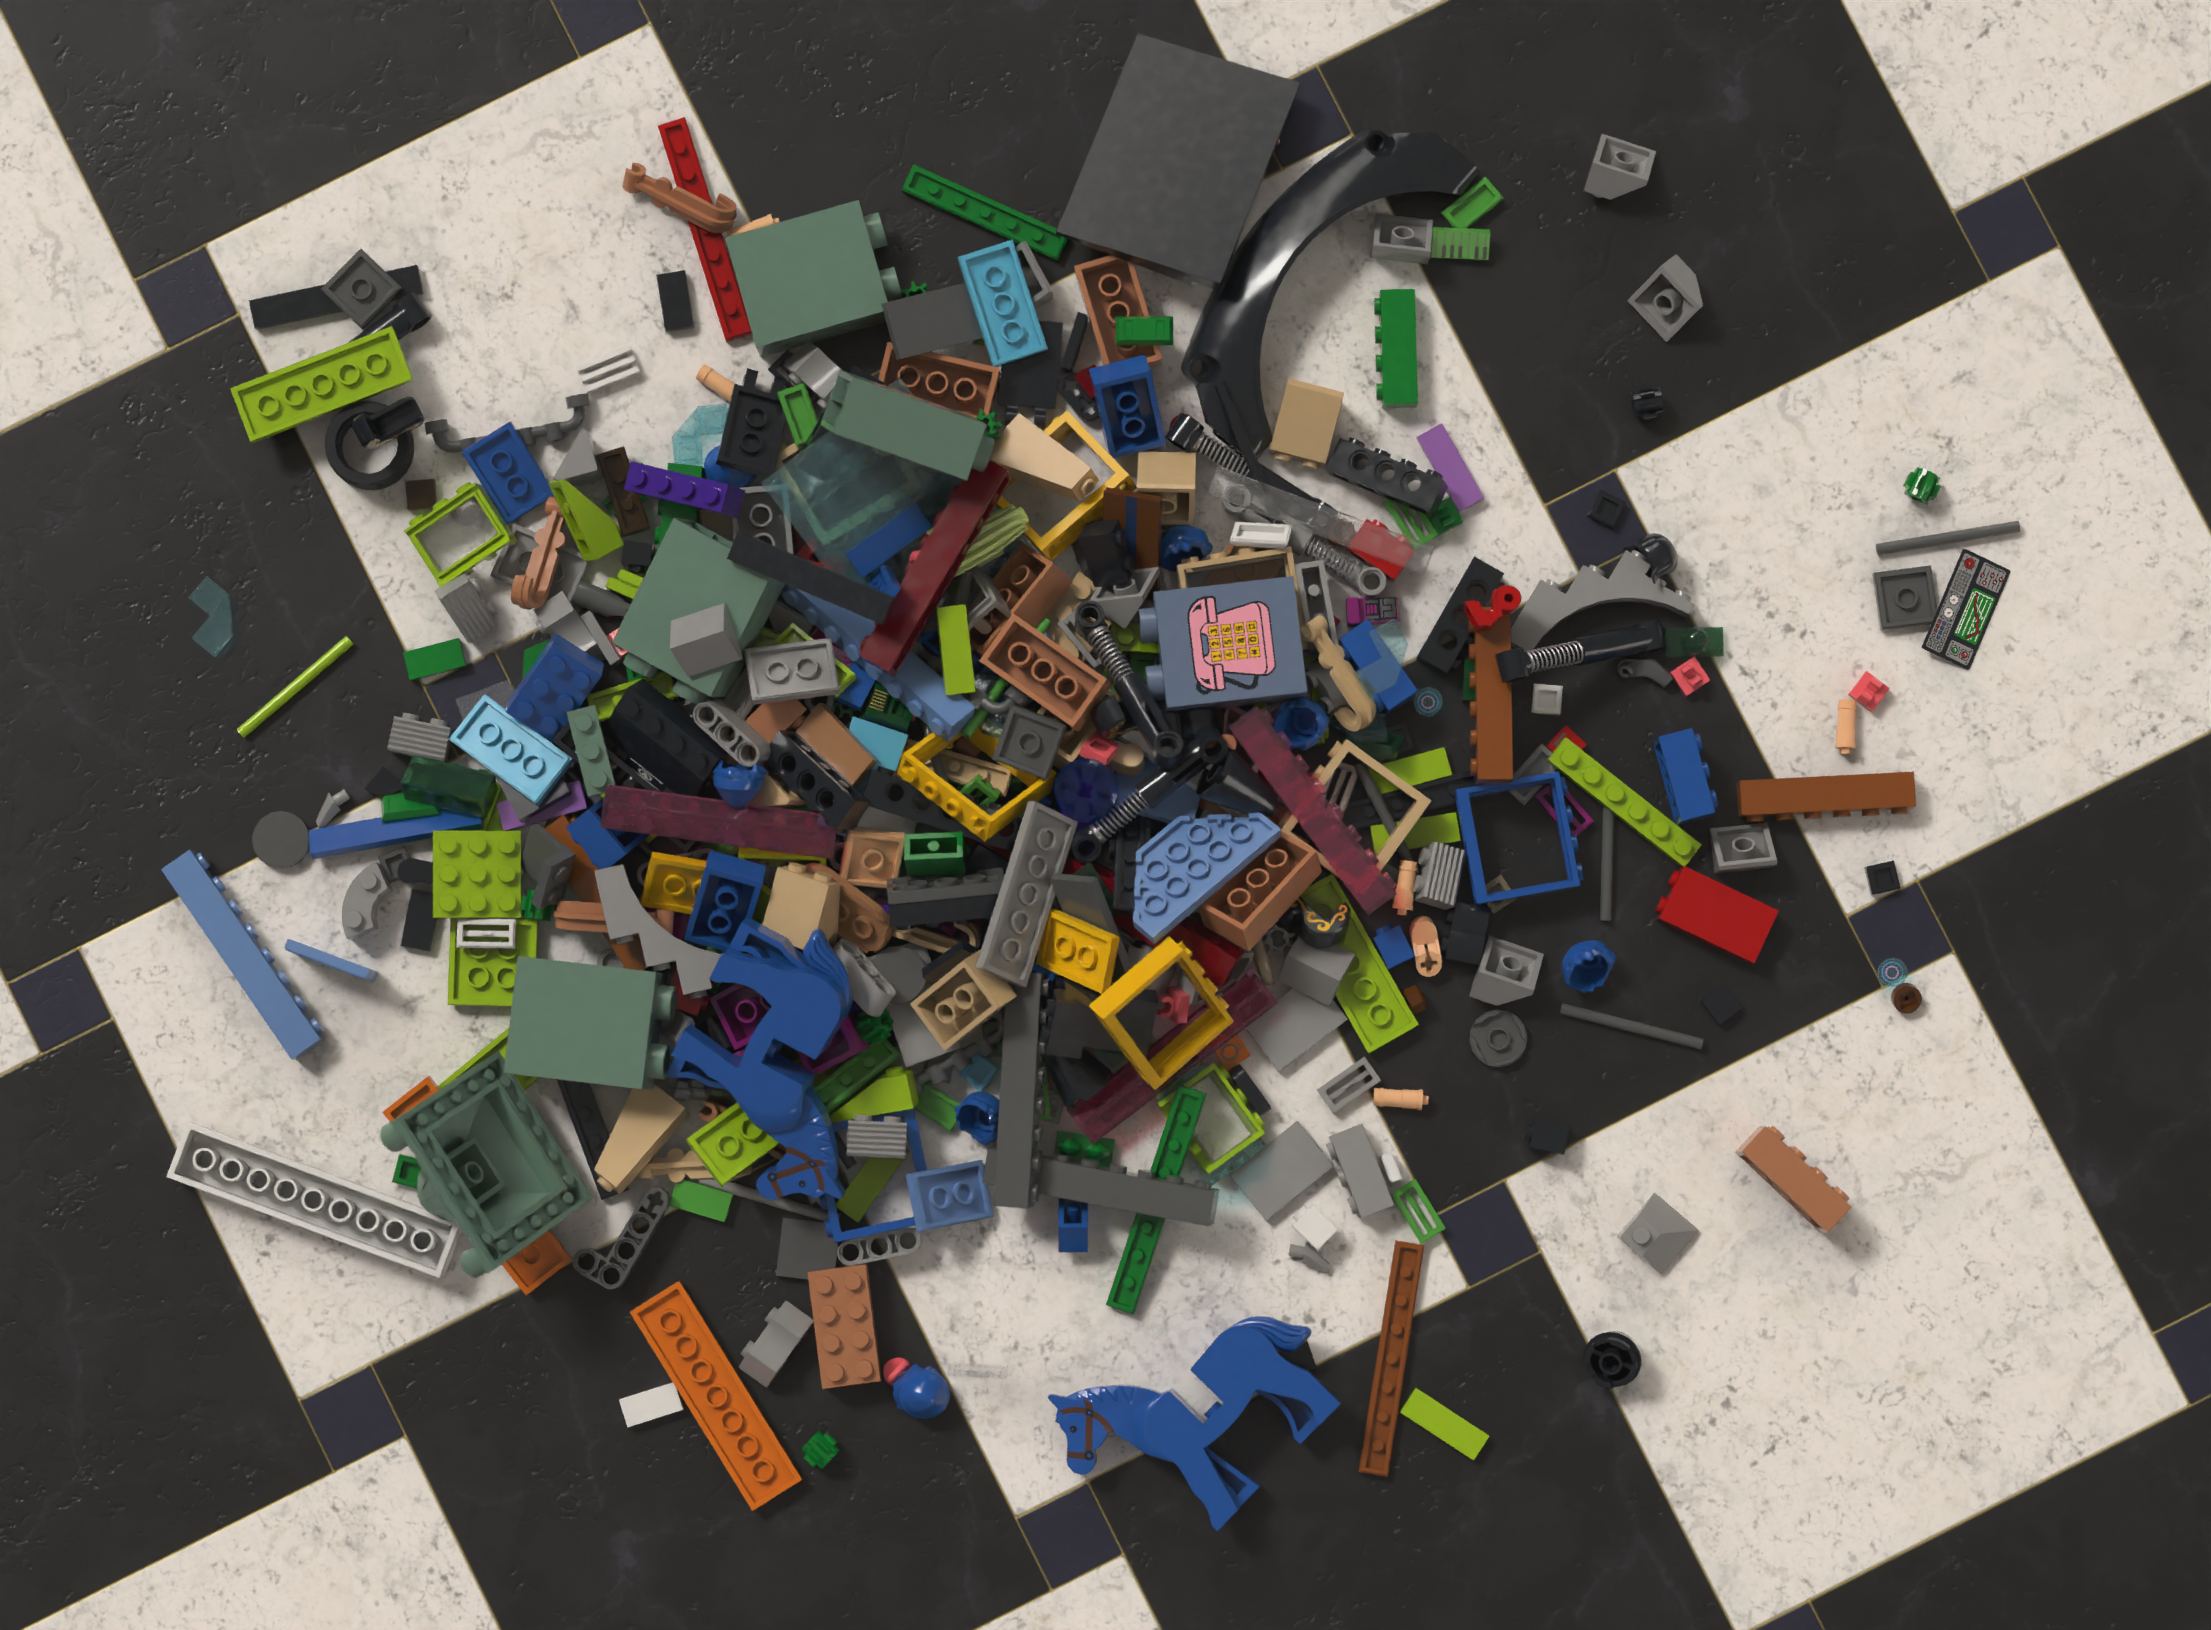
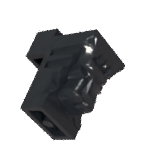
[1040,975,1158,1059]

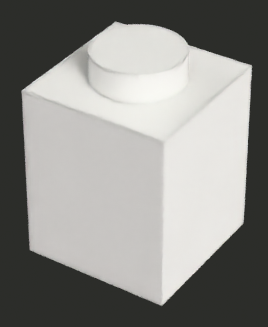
[1292,1205,1338,1250]

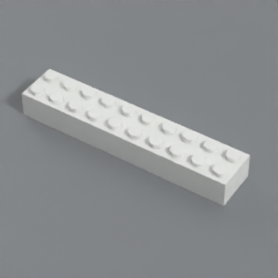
[166,1122,462,1278]

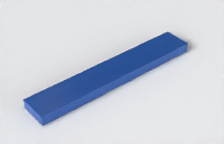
[308,800,483,859]

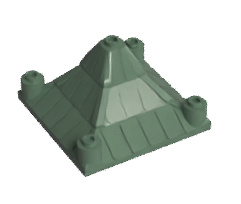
[380,1051,593,1278]

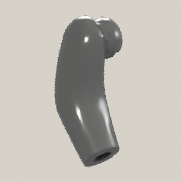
[1617,657,1673,688]

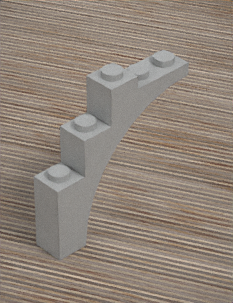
[1511,550,1695,651]
[594,864,755,1000]

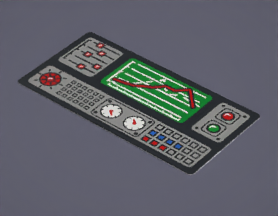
[1922,548,2010,670]

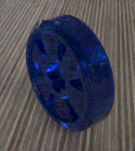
[1054,758,1120,823]

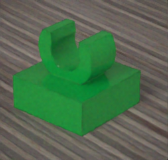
[1426,497,1463,536]

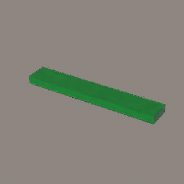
[901,164,1068,262]

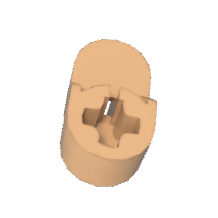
[1409,916,1442,977]

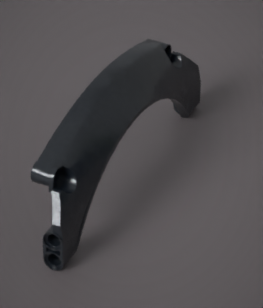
[1181,129,1480,460]

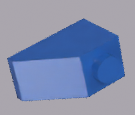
[1058,1198,1088,1252]

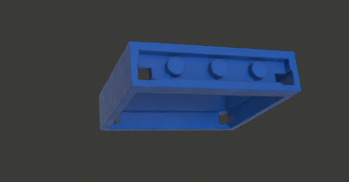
[1454,771,1584,905]
[819,1109,927,1243]

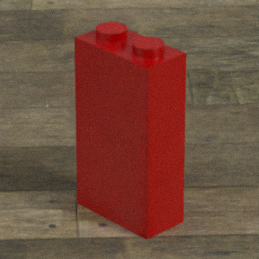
[1655,866,1779,965]

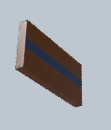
[1103,487,1162,600]

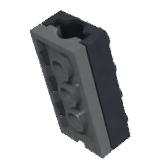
[887,868,1004,930]

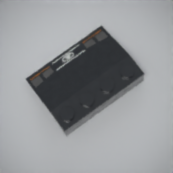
[603,679,730,816]

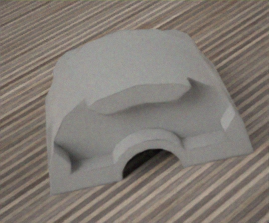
[1304,657,1350,717]

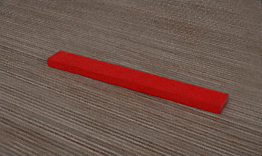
[658,117,752,342]

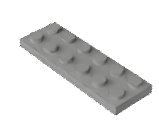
[976,801,1078,988]

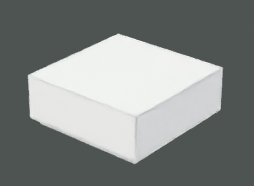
[1531,683,1563,716]
[1380,1152,1402,1183]

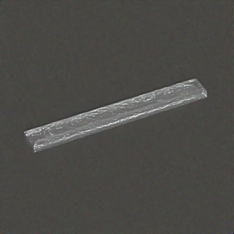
[1207,466,1434,575]

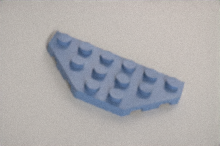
[1133,813,1282,944]

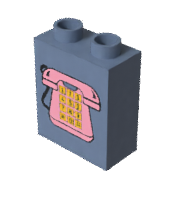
[1138,576,1307,711]

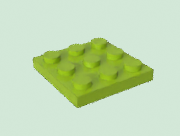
[433,831,521,918]
[447,918,539,1007]

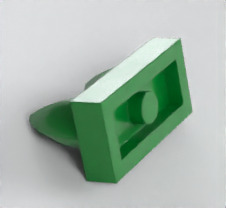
[1054,1131,1115,1168]

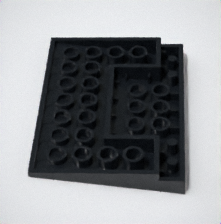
[1056,33,1300,291]

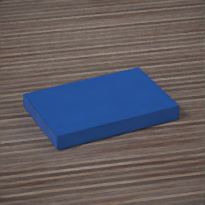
[461,421,554,525]

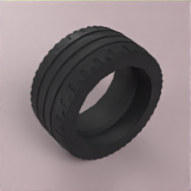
[325,401,414,490]

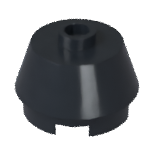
[1583,1331,1641,1389]

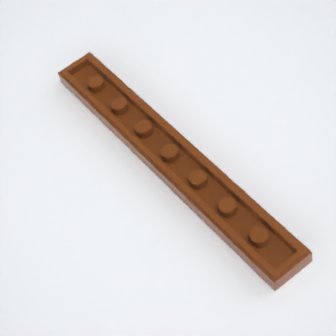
[1358,1240,1424,1477]

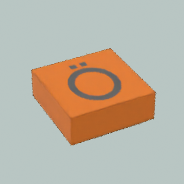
[1211,1031,1251,1071]

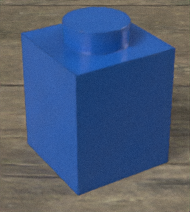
[1372,923,1415,970]

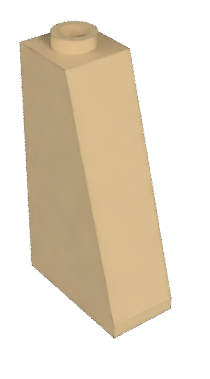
[989,413,1099,502]
[594,1083,689,1194]

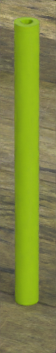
[237,636,354,738]

